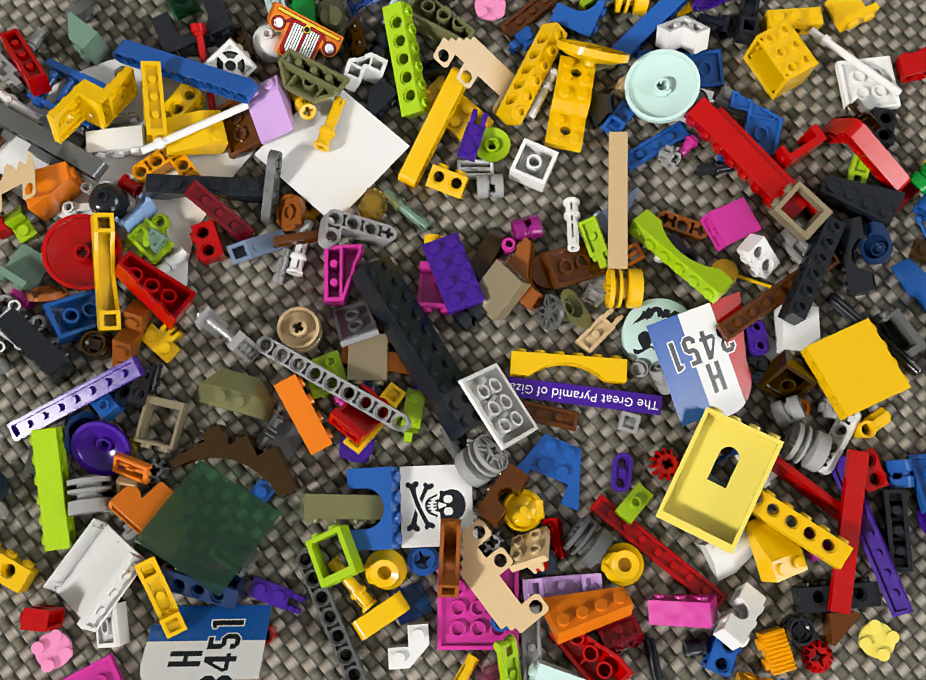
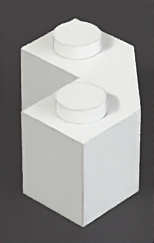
[341,52,388,93]
[388,621,430,670]

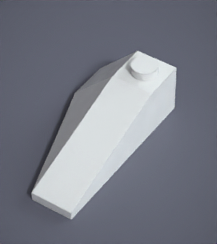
[699,511,770,581]

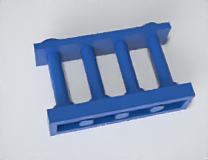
[27,58,106,131]

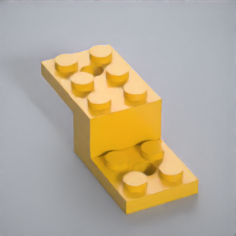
[544,55,596,153]
[47,66,138,144]

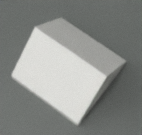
[96,601,130,648]

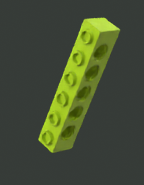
[382,1,429,119]

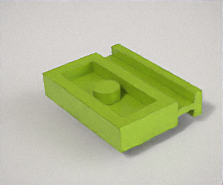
[127,218,175,264]

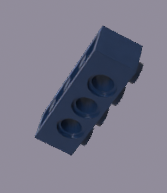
[160,558,246,610]

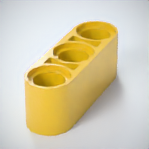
[351,591,411,641]

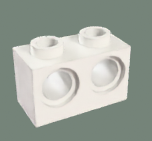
[736,233,780,279]

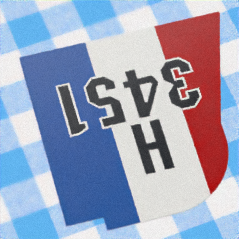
[646,292,752,427]
[140,605,272,680]

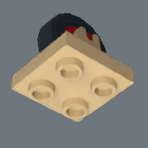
[509,526,557,577]

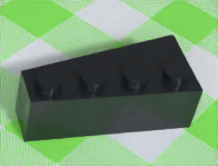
[815,175,906,227]
[0,307,77,388]

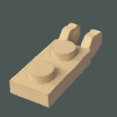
[575,307,624,355]

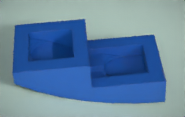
[600,99,635,134]

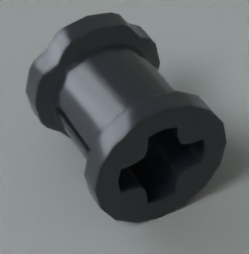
[682,638,707,658]

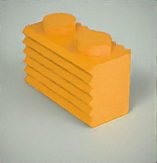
[755,626,797,676]

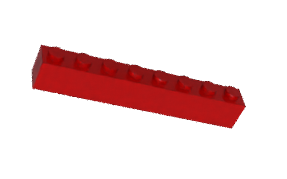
[683,97,808,220]

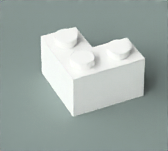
[655,15,710,54]

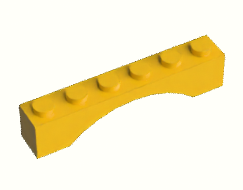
[90,213,121,332]
[509,348,627,385]

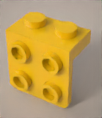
[824,0,880,33]

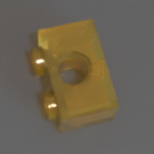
[358,188,388,222]

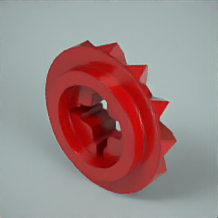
[800,640,834,674]

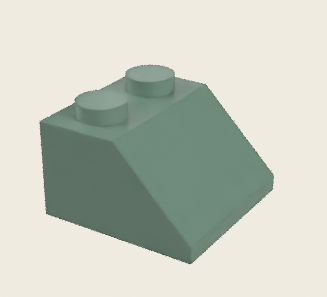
[67,12,111,66]

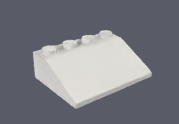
[458,363,539,451]

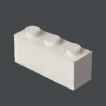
[85,125,146,160]

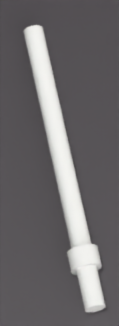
[809,27,903,96]
[140,103,249,155]

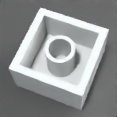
[508,138,559,192]

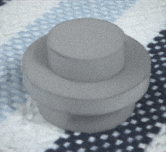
[630,358,649,377]

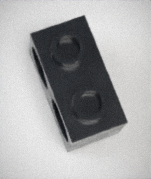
[870,107,897,150]
[114,363,154,406]

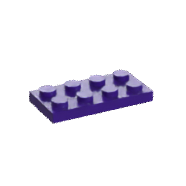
[422,232,485,315]

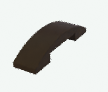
[470,228,507,283]

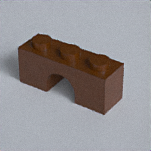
[475,463,530,530]

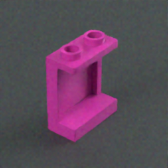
[700,197,762,252]
[417,261,448,315]

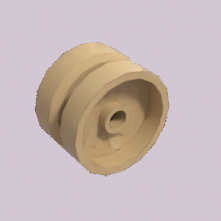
[277,307,323,353]

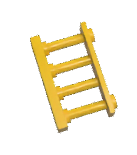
[140,61,167,151]

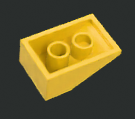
[162,110,228,155]
[745,511,808,583]

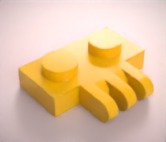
[142,323,183,363]

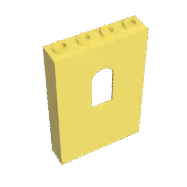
[656,406,784,554]

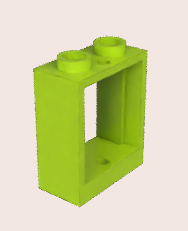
[305,523,365,588]

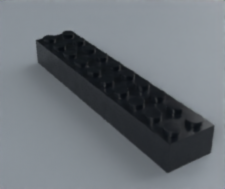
[351,256,484,442]

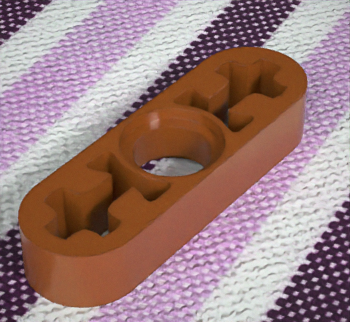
[657,211,708,241]

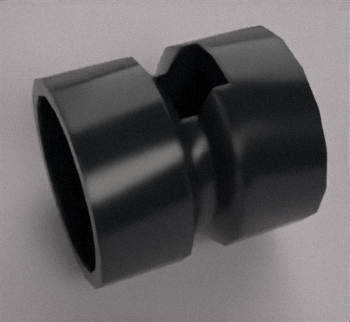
[368,33,391,68]
[451,304,487,333]
[779,615,816,646]

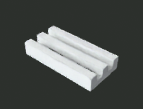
[457,159,494,179]

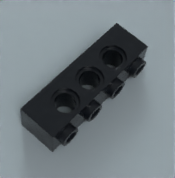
[881,489,913,572]
[791,577,882,613]

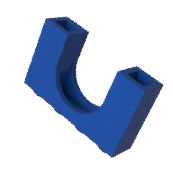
[550,0,611,39]
[347,467,402,550]

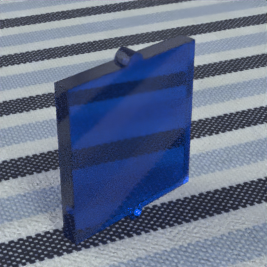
[389,580,433,626]

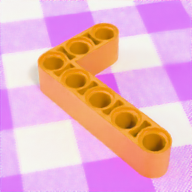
[132,148,212,219]

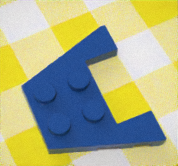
[717,91,784,163]
[517,434,581,511]

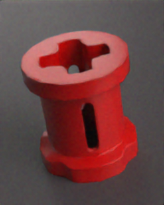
[117,174,144,198]

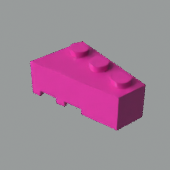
[324,244,365,306]
[648,593,718,628]

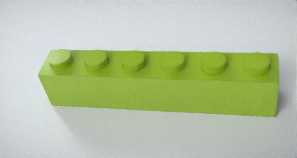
[29,426,77,551]

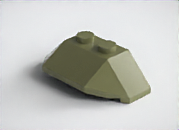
[278,48,350,105]
[195,368,275,422]

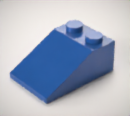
[42,289,98,346]

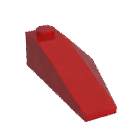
[549,632,634,680]

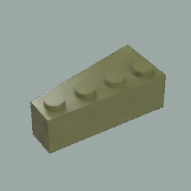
[408,0,475,43]
[300,494,384,524]

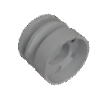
[780,421,833,472]
[455,434,508,487]
[66,475,112,516]

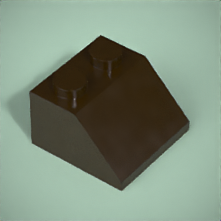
[759,350,817,402]

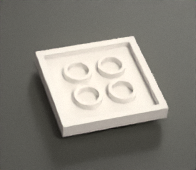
[834,56,901,112]

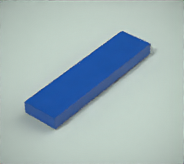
[628,121,690,173]

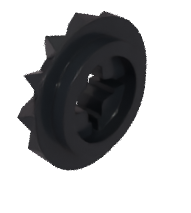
[746,354,770,384]

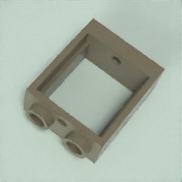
[767,181,833,242]
[133,395,190,453]

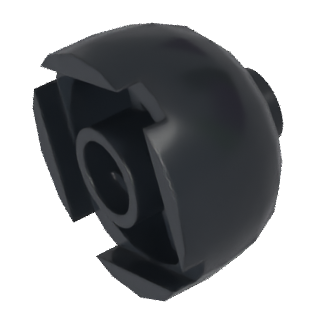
[88,183,130,219]

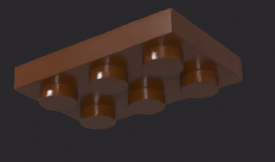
[215,99,263,160]
[541,242,606,290]

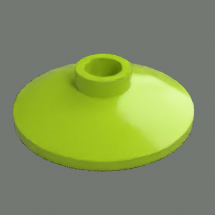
[477,127,510,162]

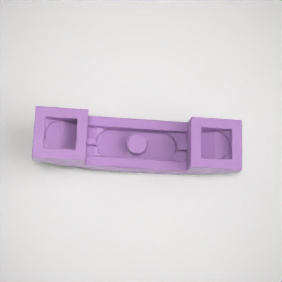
[522,573,603,601]

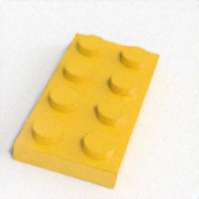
[426,75,494,142]

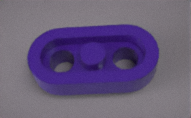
[744,319,769,357]
[610,453,633,492]

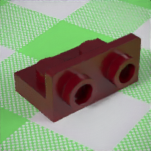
[596,612,644,655]

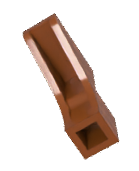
[506,237,545,312]
[112,299,153,368]
[438,518,461,598]

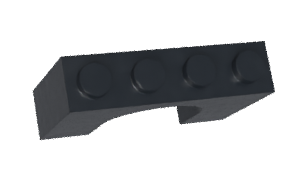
[151,0,238,58]

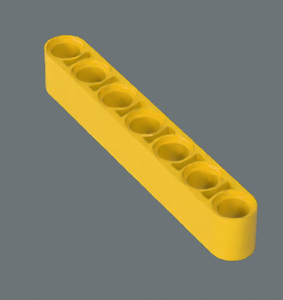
[398,66,471,188]

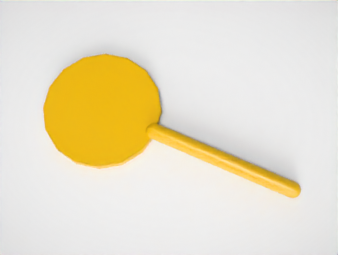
[711,259,772,288]

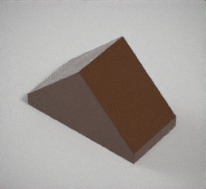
[822,610,861,646]

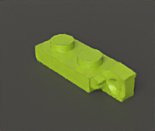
[578,215,608,269]
[401,388,425,443]

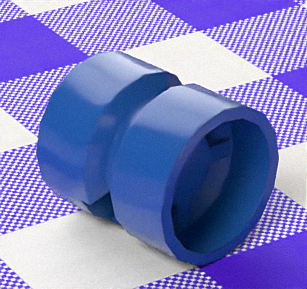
[884,459,915,489]

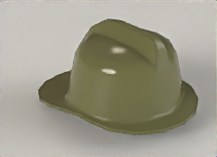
[317,0,346,35]
[560,289,592,330]

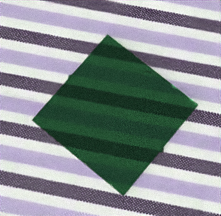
[135,461,281,597]

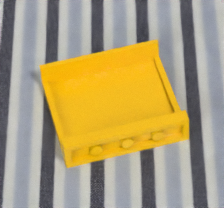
[800,318,911,421]

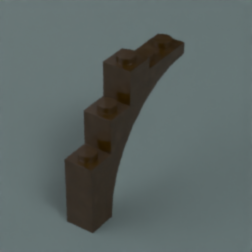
[170,423,302,498]

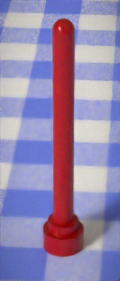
[190,23,216,110]

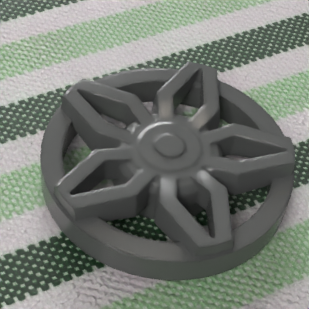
[537,294,564,330]

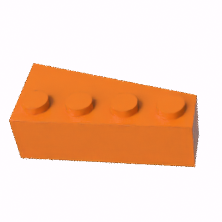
[273,373,334,455]
[541,586,633,644]

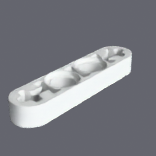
[817,412,861,475]

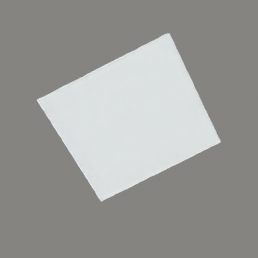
[254,90,409,223]

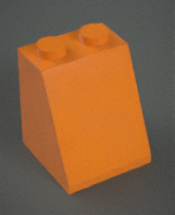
[25,161,85,221]

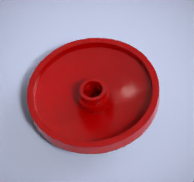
[41,214,124,291]

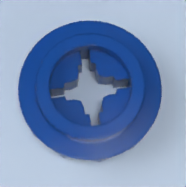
[407,547,439,576]

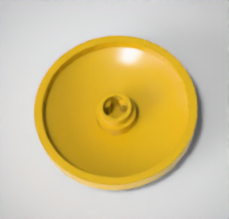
[556,38,630,67]

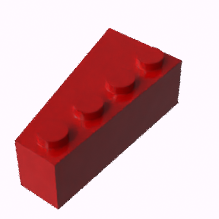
[894,47,926,84]
[115,250,196,330]

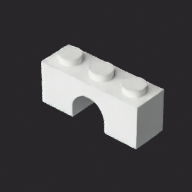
[713,582,766,650]

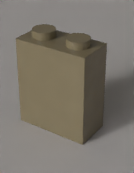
[478,259,531,321]
[347,334,389,386]

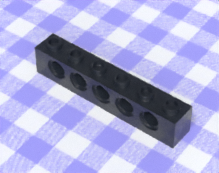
[777,215,846,326]

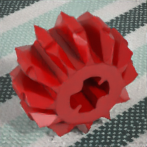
[649,447,681,481]

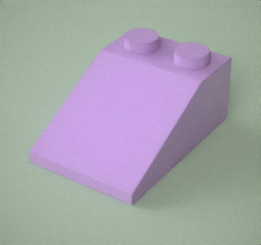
[247,75,294,145]

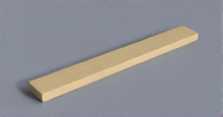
[608,132,628,269]

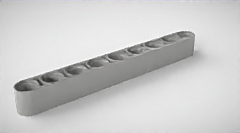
[256,336,412,432]

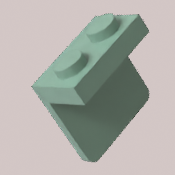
[0,244,48,292]

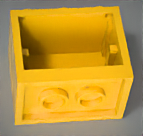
[743,19,818,101]

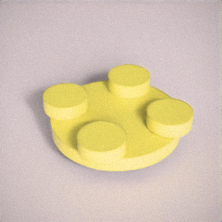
[858,619,899,661]

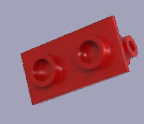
[542,517,567,559]

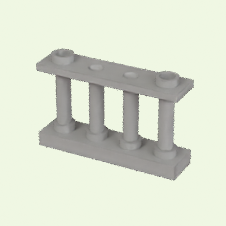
[195,306,260,365]

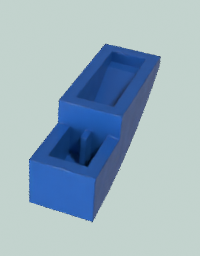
[890,258,926,313]

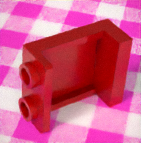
[771,124,827,170]
[328,383,390,446]

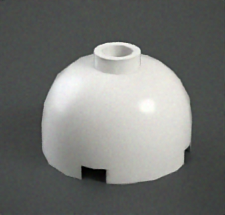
[252,24,282,63]

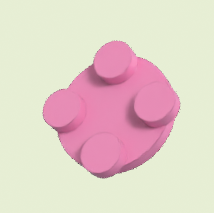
[475,0,506,21]
[31,629,73,672]

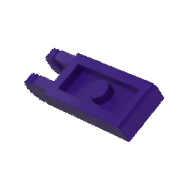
[457,109,489,162]
[247,576,306,614]

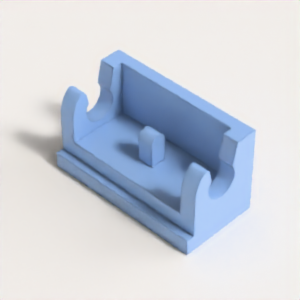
[114,193,158,235]

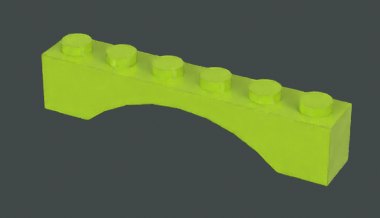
[628,209,734,304]

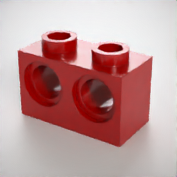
[189,219,227,266]
[860,448,889,493]
[19,604,66,632]

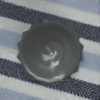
[62,0,94,23]

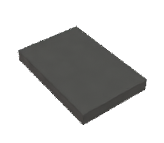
[331,299,379,347]

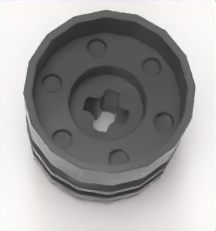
[562,514,615,569]

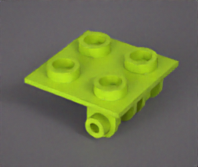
[302,350,349,400]

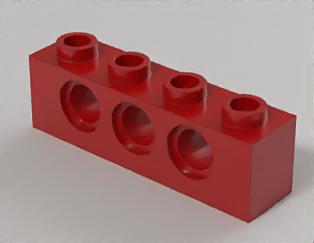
[0,28,52,97]

